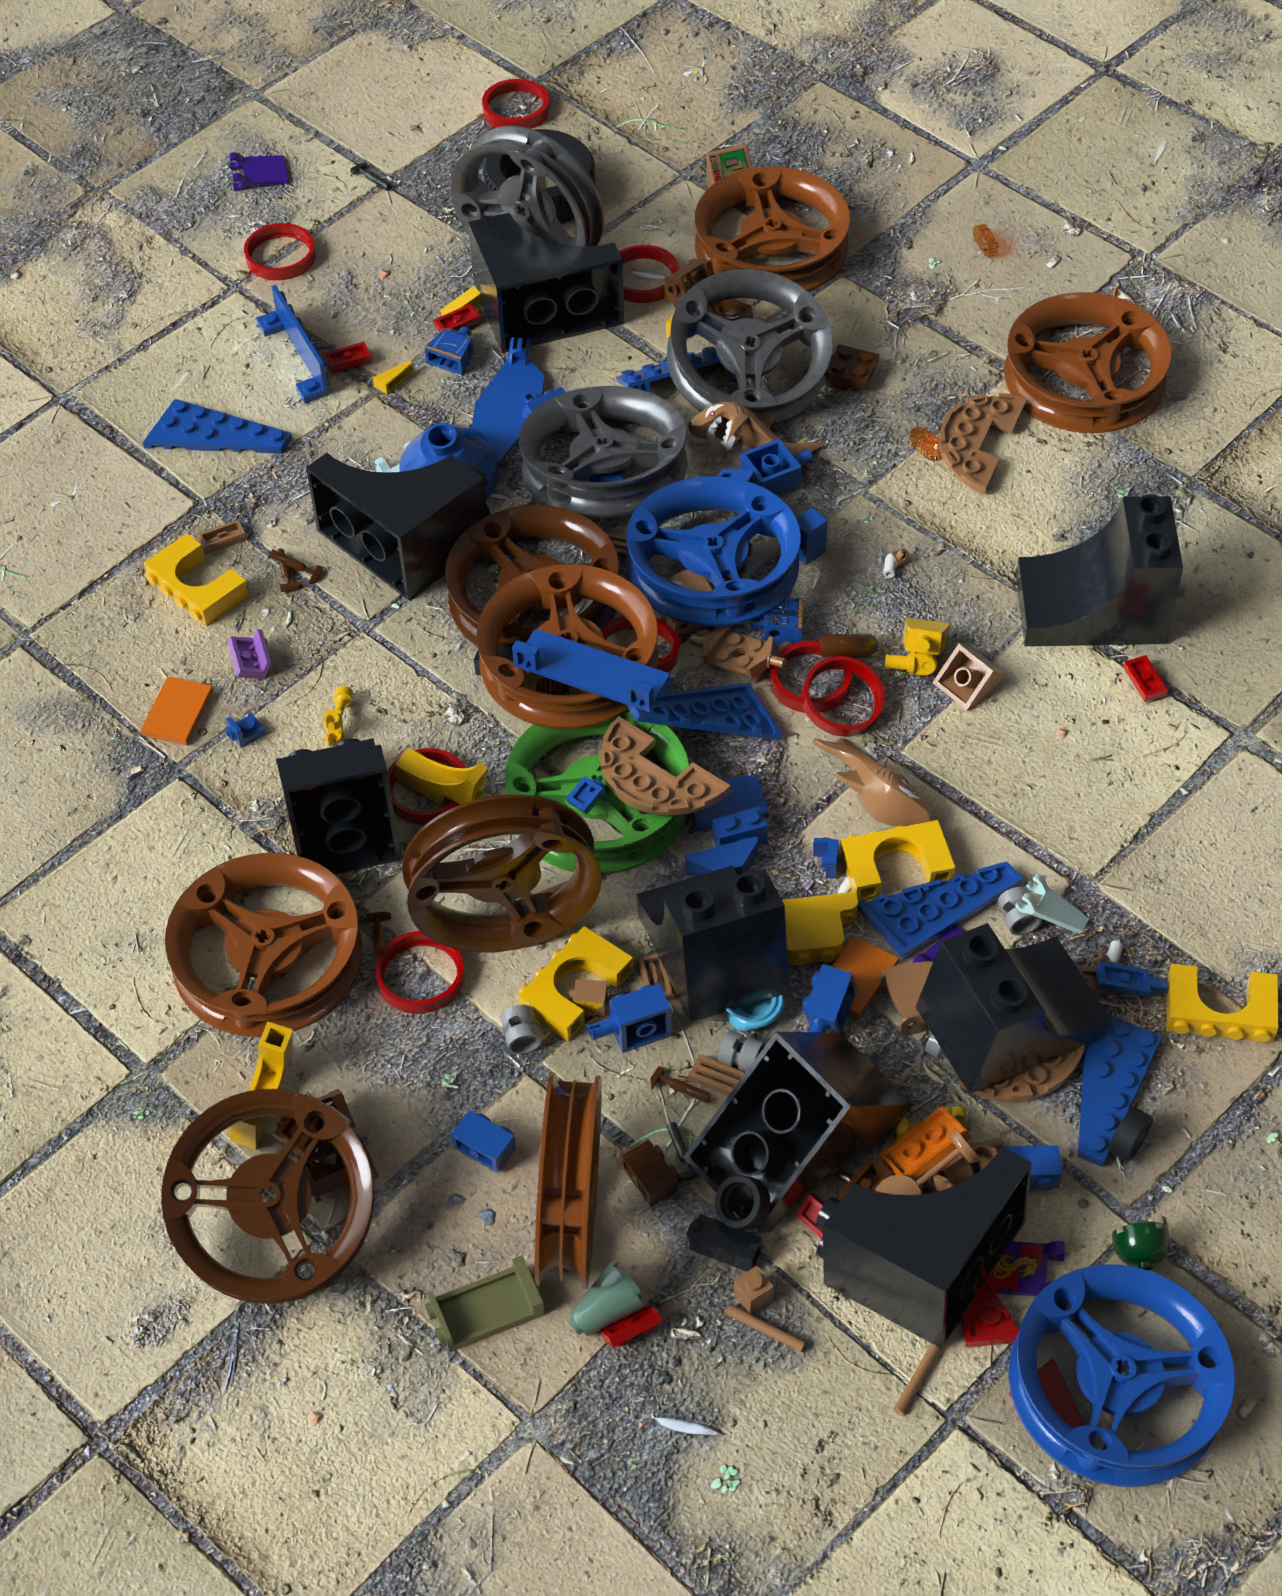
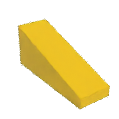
[440,286,482,315]
[373,360,414,394]

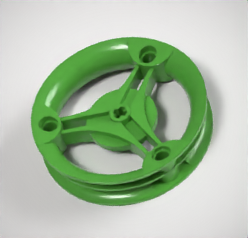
[505,710,689,875]

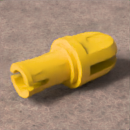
[885,652,938,676]

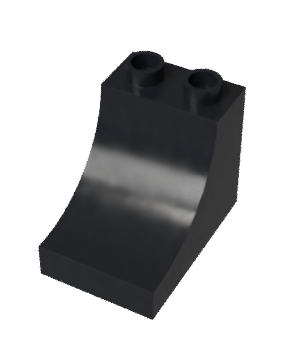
[468,213,625,353]
[306,453,491,601]
[1016,494,1183,647]
[276,738,402,875]
[636,865,789,1023]
[916,923,1113,1094]
[683,1032,914,1233]
[816,1147,1032,1349]

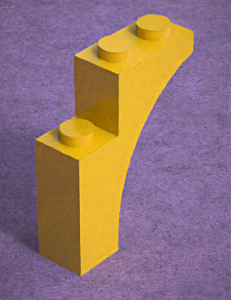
[393,747,488,807]

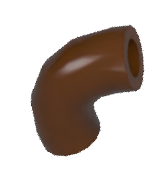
[821,633,878,658]

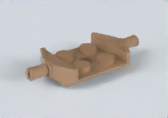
[691,625,787,677]

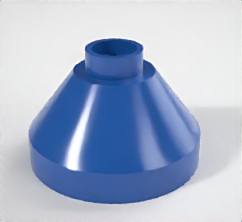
[399,423,499,500]

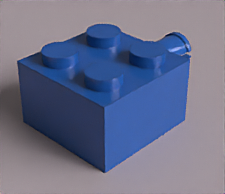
[740,438,813,495]
[802,964,857,1033]
[587,983,672,1053]

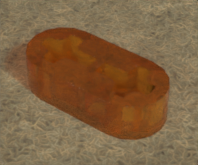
[973,223,999,257]
[909,427,942,461]

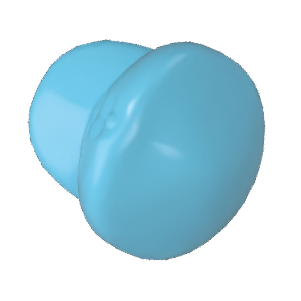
[726,994,785,1031]

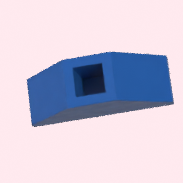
[685,836,758,877]

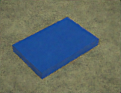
[691,775,769,830]

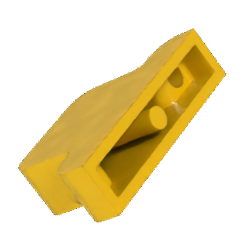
[782,892,858,966]

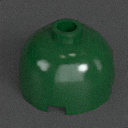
[1111,1222,1170,1271]

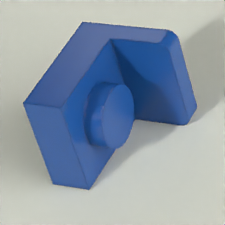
[225,714,266,748]
[566,776,609,815]
[813,838,839,879]

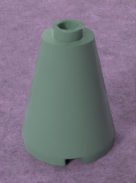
[569,1260,650,1336]

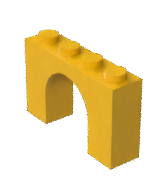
[144,533,249,626]
[840,820,955,901]
[518,926,633,1042]
[1166,964,1278,1042]
[230,1021,293,1150]

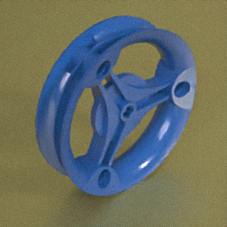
[626,476,801,626]
[1008,1264,1235,1487]

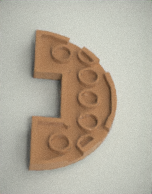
[939,393,1027,494]
[599,716,731,815]
[960,1045,1085,1102]

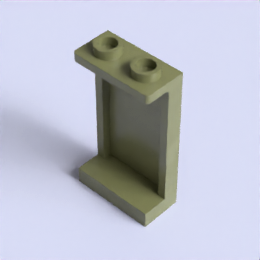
[425,1255,545,1353]

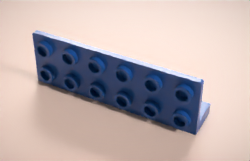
[256,285,330,404]
[616,346,737,393]
[512,629,669,712]

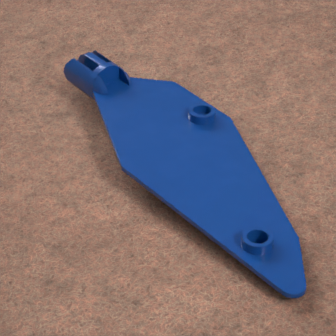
[472,337,544,465]

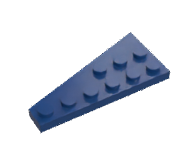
[143,399,292,454]
[626,683,783,740]
[857,861,1024,959]
[1077,1014,1162,1167]

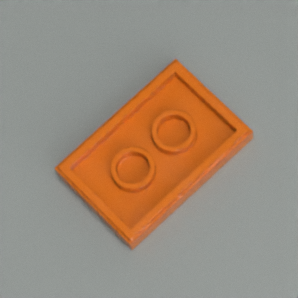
[141,676,213,745]
[831,935,899,1019]
[878,1106,971,1181]

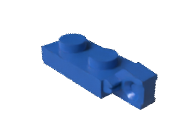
[1095,961,1168,997]

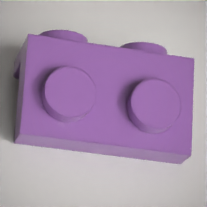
[228,629,273,679]

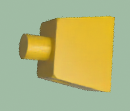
[902,617,950,655]

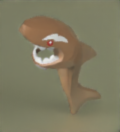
[687,401,822,470]
[813,738,932,826]

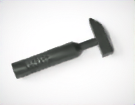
[350,163,392,191]
[666,1122,700,1181]

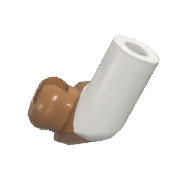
[883,549,909,578]
[1091,941,1123,967]

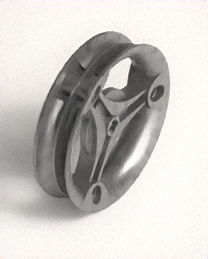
[451,126,604,246]
[667,269,833,426]
[519,386,688,517]

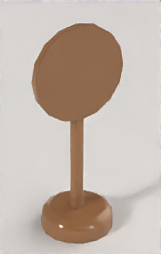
[875,1129,980,1195]

